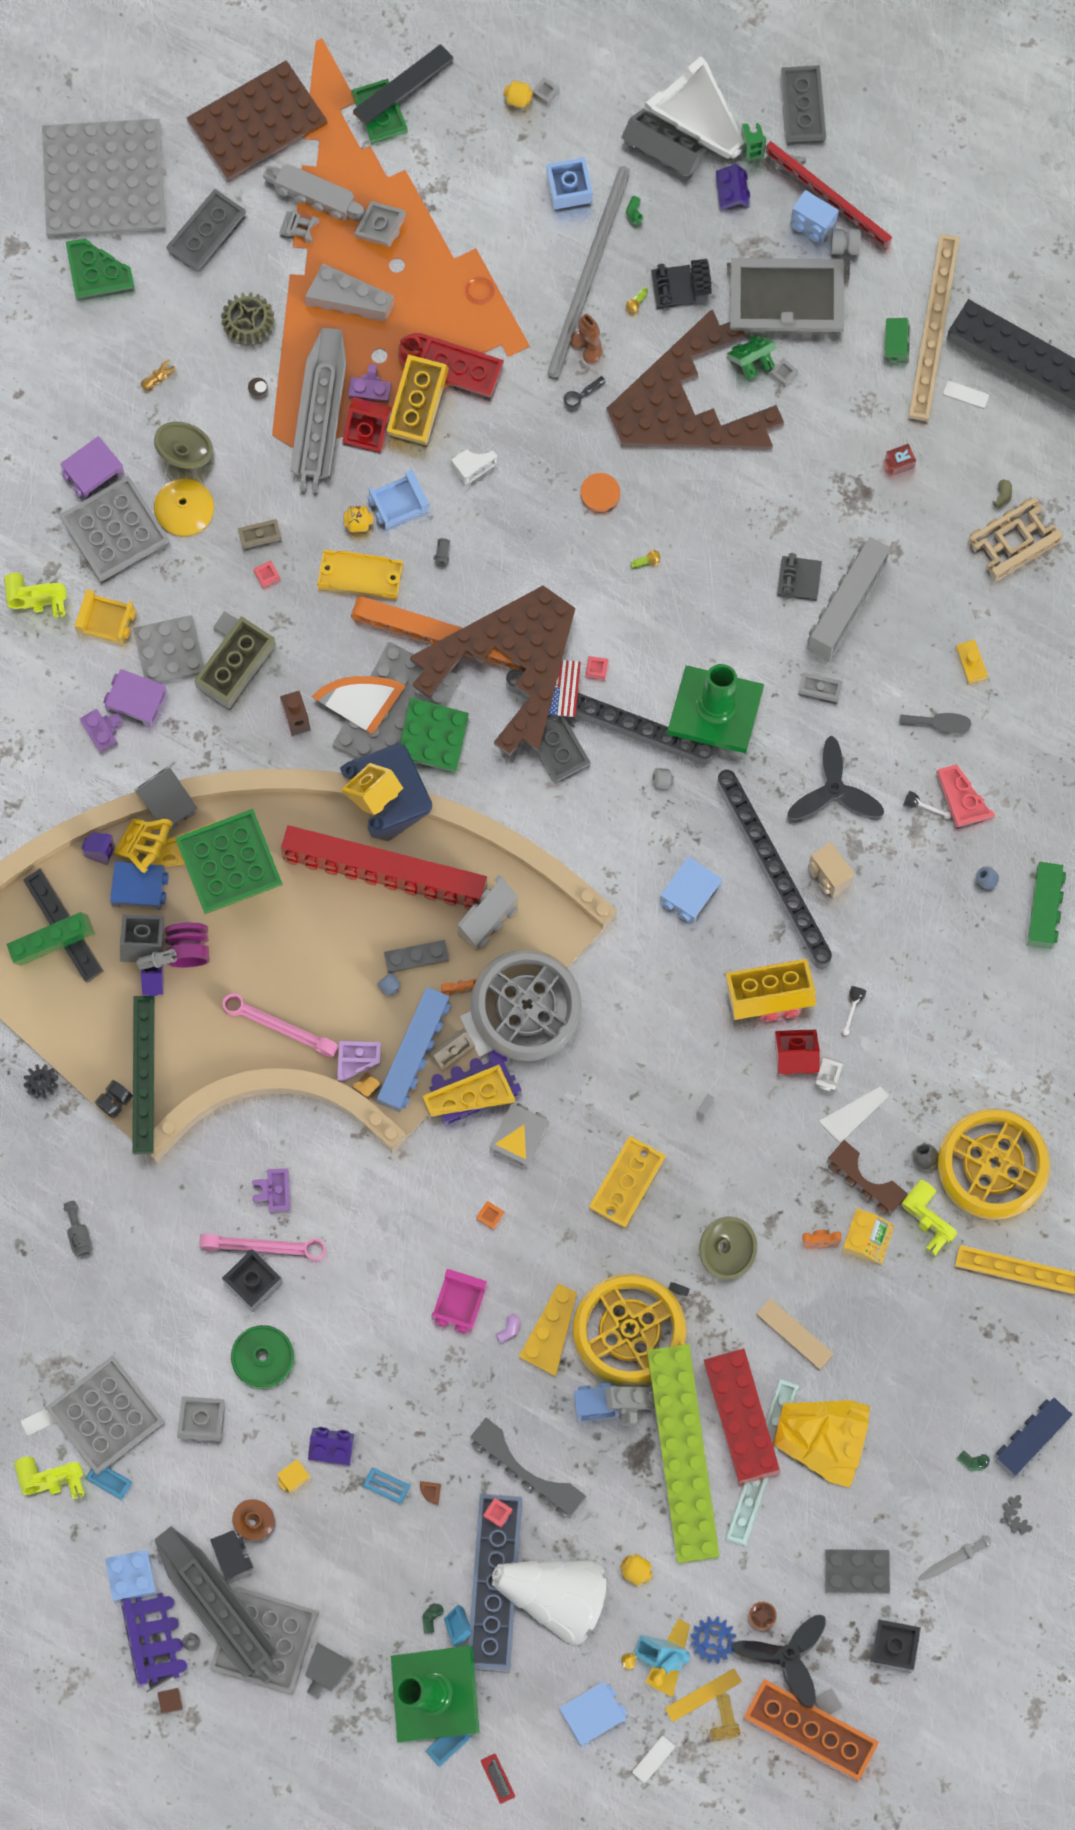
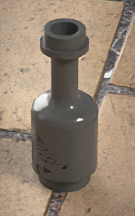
[63,1201,92,1257]

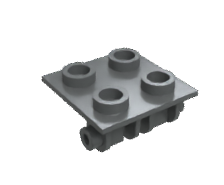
[777,553,822,599]

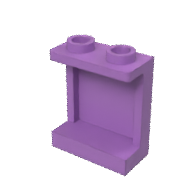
[60,436,124,499]
[103,669,167,728]

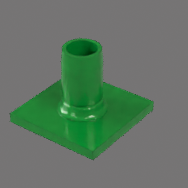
[667,664,764,754]
[175,809,283,914]
[391,1646,480,1743]

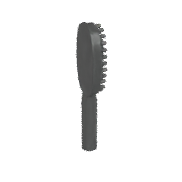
[899,713,971,733]

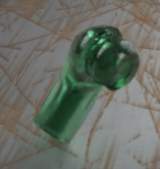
[957,1450,990,1470]
[422,1603,443,1634]

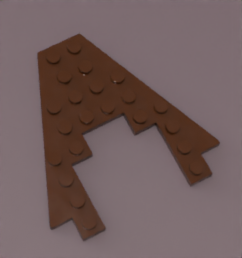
[606,310,784,449]
[410,585,576,756]

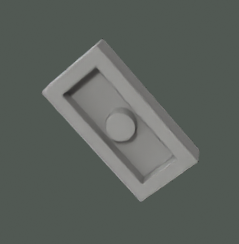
[798,672,843,702]

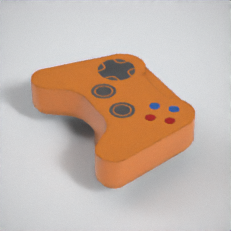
[802,1230,842,1249]

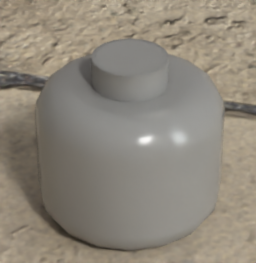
[652,768,674,789]

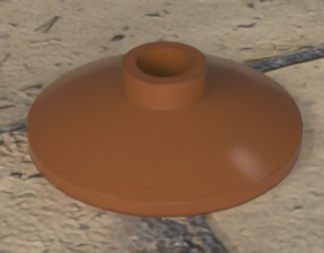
[232,1499,275,1541]

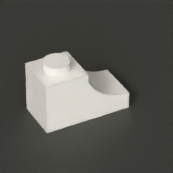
[451,449,498,485]

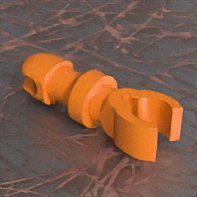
[441,979,476,995]

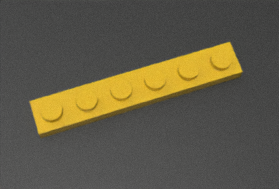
[954,1245,1075,1295]

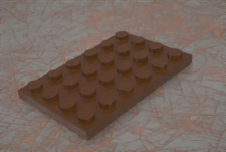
[186,60,328,182]

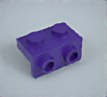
[716,164,750,209]
[308,1427,355,1465]

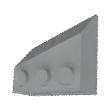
[457,875,518,951]

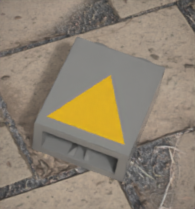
[490,1103,549,1169]

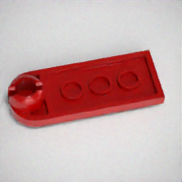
[398,333,504,398]

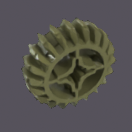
[221,291,275,345]

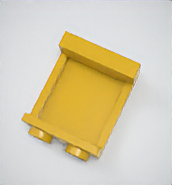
[75,589,136,645]

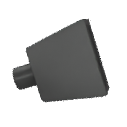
[305,1642,354,1698]

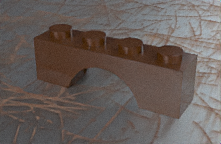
[827,1140,908,1216]

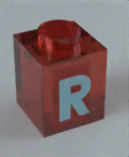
[884,443,916,476]

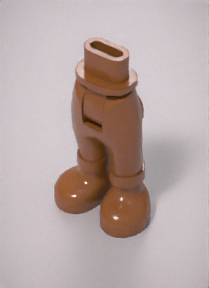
[570,314,602,364]

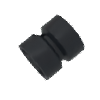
[94,1080,133,1119]

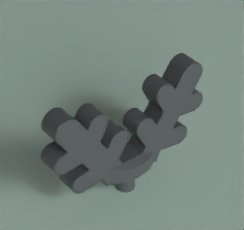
[1000,1495,1033,1535]

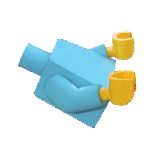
[621,1635,690,1686]

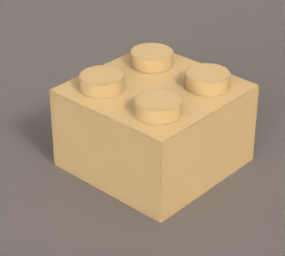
[808,842,855,898]

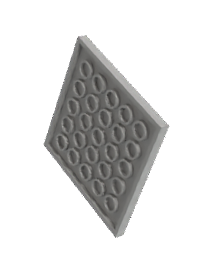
[42,118,165,237]

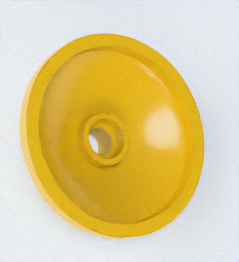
[154,479,214,536]

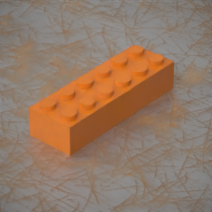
[743,1679,879,1782]

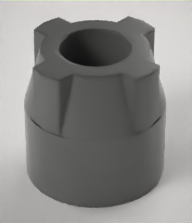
[182,1632,200,1651]

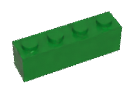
[1027,861,1066,949]
[6,912,95,966]

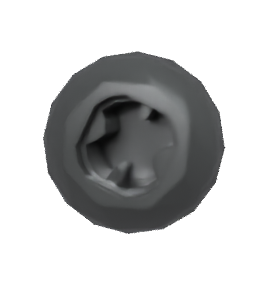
[912,1144,938,1170]

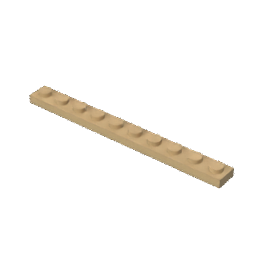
[909,234,960,422]

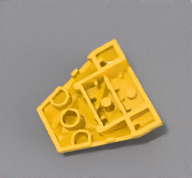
[773,1400,870,1488]

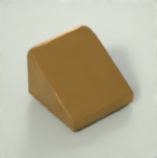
[352,1072,382,1100]

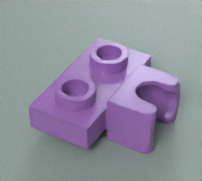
[252,1168,290,1212]

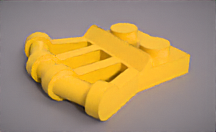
[113,818,173,873]

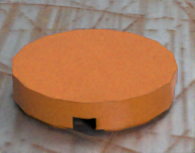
[580,473,620,512]

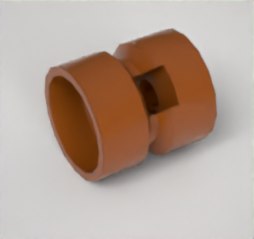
[747,1601,777,1632]

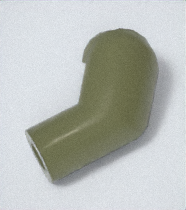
[992,479,1012,509]

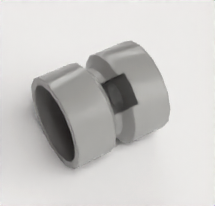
[831,229,861,255]

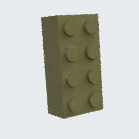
[194,616,276,709]

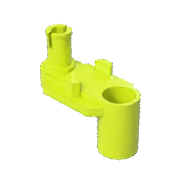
[4,573,67,617]
[901,1179,958,1256]
[14,1456,85,1499]

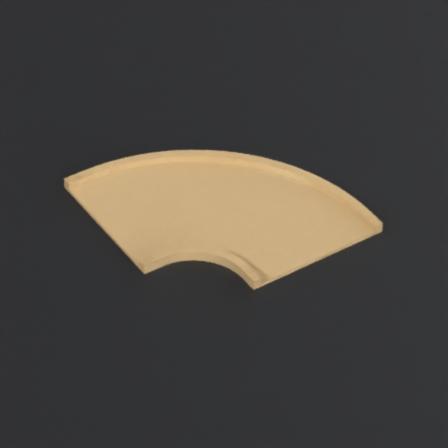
[0,769,617,1163]

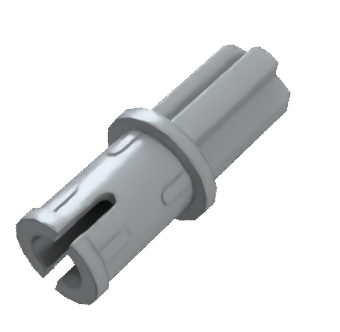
[136,949,177,970]

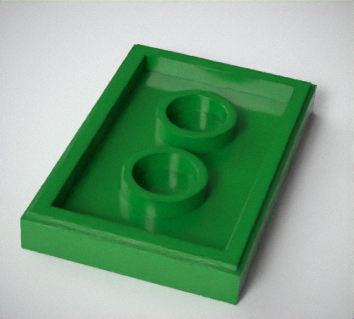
[351,78,408,143]

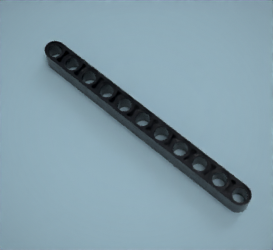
[506,669,714,765]
[717,769,832,969]

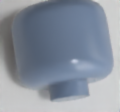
[976,866,999,889]
[377,973,401,996]

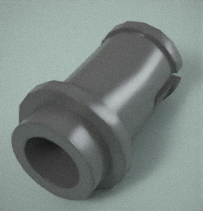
[433,538,450,565]

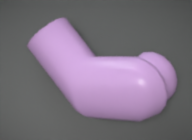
[496,1313,521,1343]

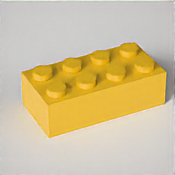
[387,355,449,445]
[726,959,816,1020]

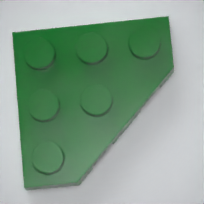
[66,238,134,299]

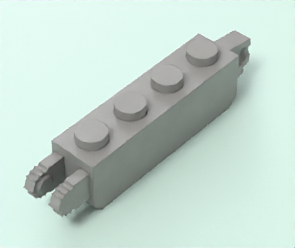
[263,164,364,222]

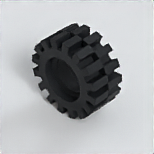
[691,258,712,296]

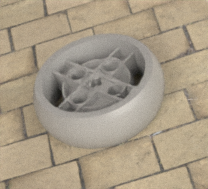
[470,950,582,1061]

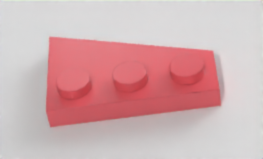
[936,764,995,828]

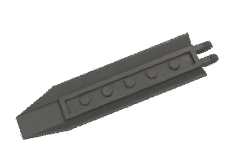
[154,1526,280,1684]

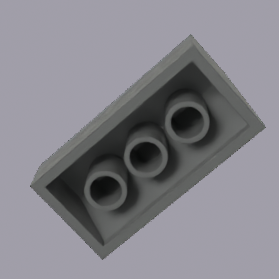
[621,108,709,176]

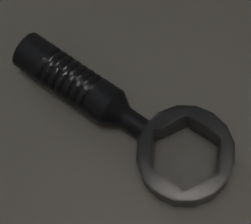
[564,376,606,410]

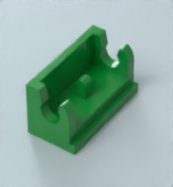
[741,123,767,160]
[885,318,910,362]

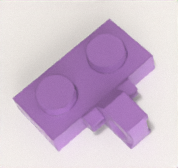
[349,364,391,403]
[79,708,123,754]

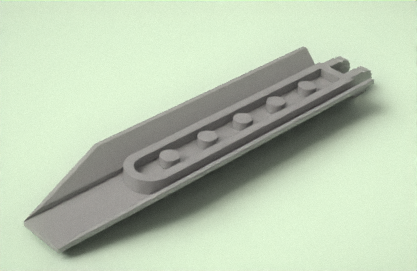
[290,327,346,493]

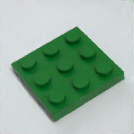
[399,697,469,772]

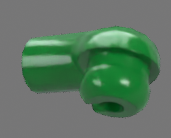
[626,196,643,224]

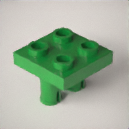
[727,335,777,380]

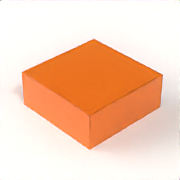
[476,1201,505,1230]

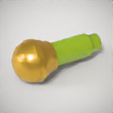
[625,287,648,313]
[630,550,661,568]

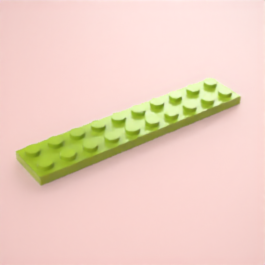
[647,1344,720,1563]

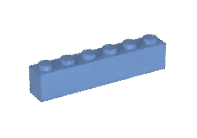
[377,987,452,1112]

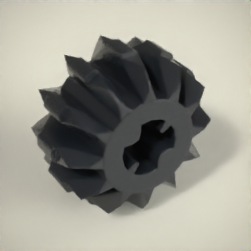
[23,1064,59,1099]

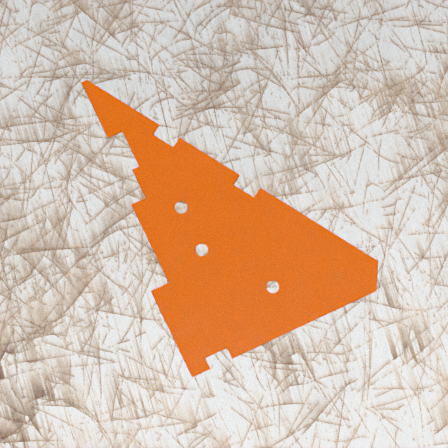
[272,38,530,448]

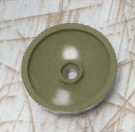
[154,421,213,469]
[699,1216,757,1280]

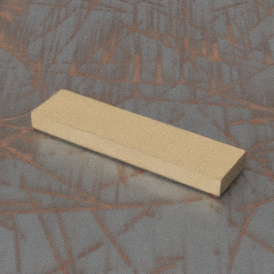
[756,1298,834,1370]

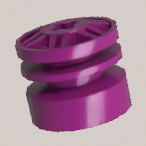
[165,922,210,968]

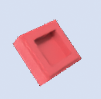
[253,560,280,588]
[585,656,608,680]
[483,1498,513,1528]

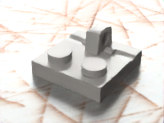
[354,201,407,247]
[177,1396,225,1441]

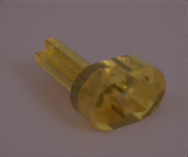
[709,1693,741,1742]

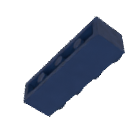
[995,1397,1073,1478]

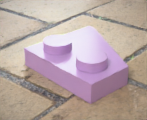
[337,1041,381,1082]

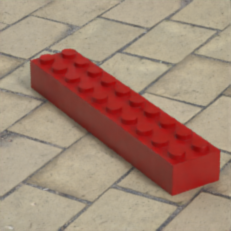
[281,825,487,910]

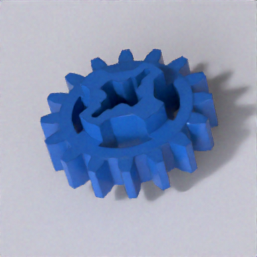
[690,1616,737,1664]

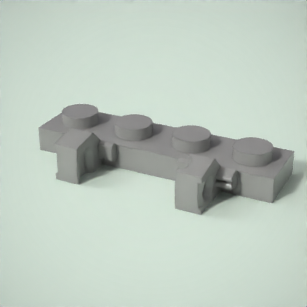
[605,1387,657,1425]

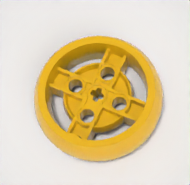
[938,1108,1050,1220]
[573,1274,687,1387]

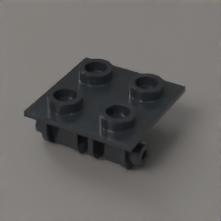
[651,263,696,307]

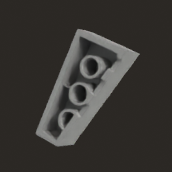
[305,264,394,322]

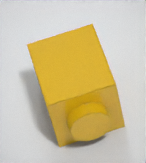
[276,1459,311,1494]

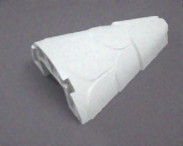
[645,56,744,159]
[492,1560,606,1646]

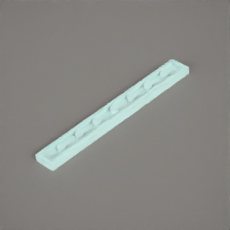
[725,1379,799,1546]

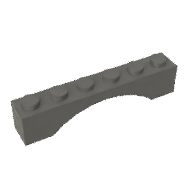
[470,1417,586,1519]

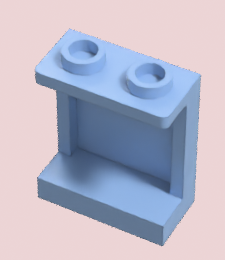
[367,469,429,529]
[660,856,722,923]
[559,1681,627,1747]

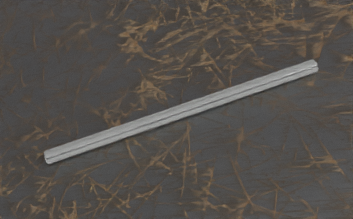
[547,166,630,378]

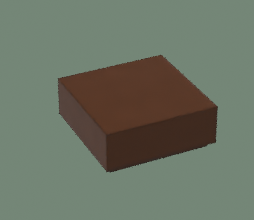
[157,1688,183,1714]

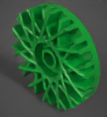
[231,1325,294,1389]

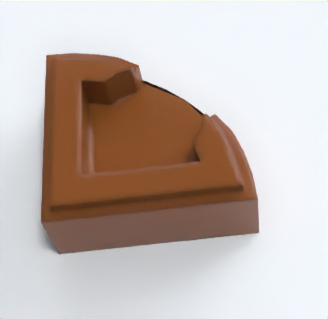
[420,1481,441,1506]

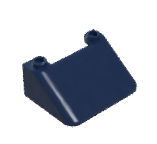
[340,743,432,841]

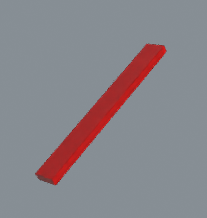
[765,140,893,248]

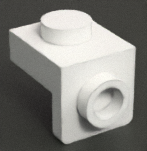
[815,1056,844,1091]

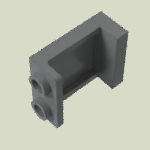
[133,767,197,831]

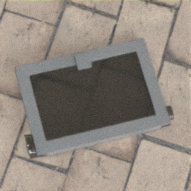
[727,258,850,332]

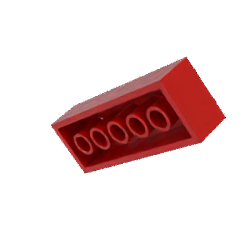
[704,1348,780,1486]

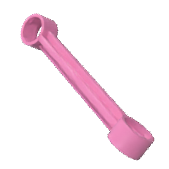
[223,993,338,1058]
[199,1234,325,1261]

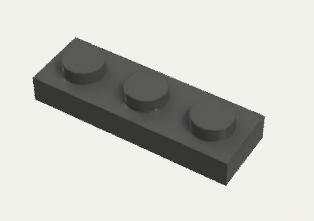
[384,940,449,974]

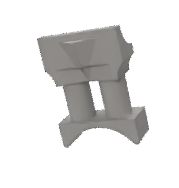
[279,210,320,244]

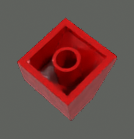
[342,397,392,452]
[775,1029,820,1075]

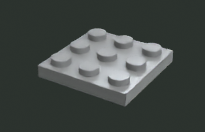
[133,615,204,684]

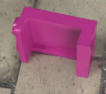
[431,1268,487,1334]

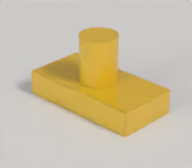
[955,639,988,684]

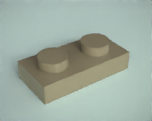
[238,519,282,549]
[430,1028,475,1071]

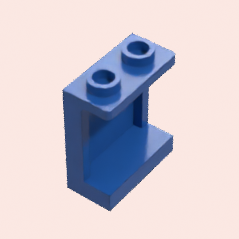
[110,861,169,910]

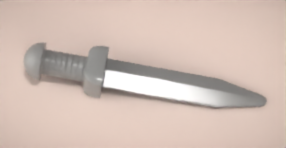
[918,1535,991,1581]

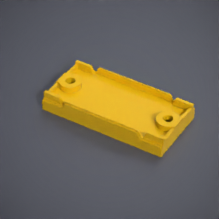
[317,549,403,601]
[589,1135,666,1228]

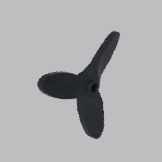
[787,736,884,820]
[731,1615,826,1709]

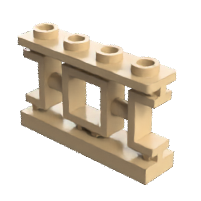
[968,497,1063,582]

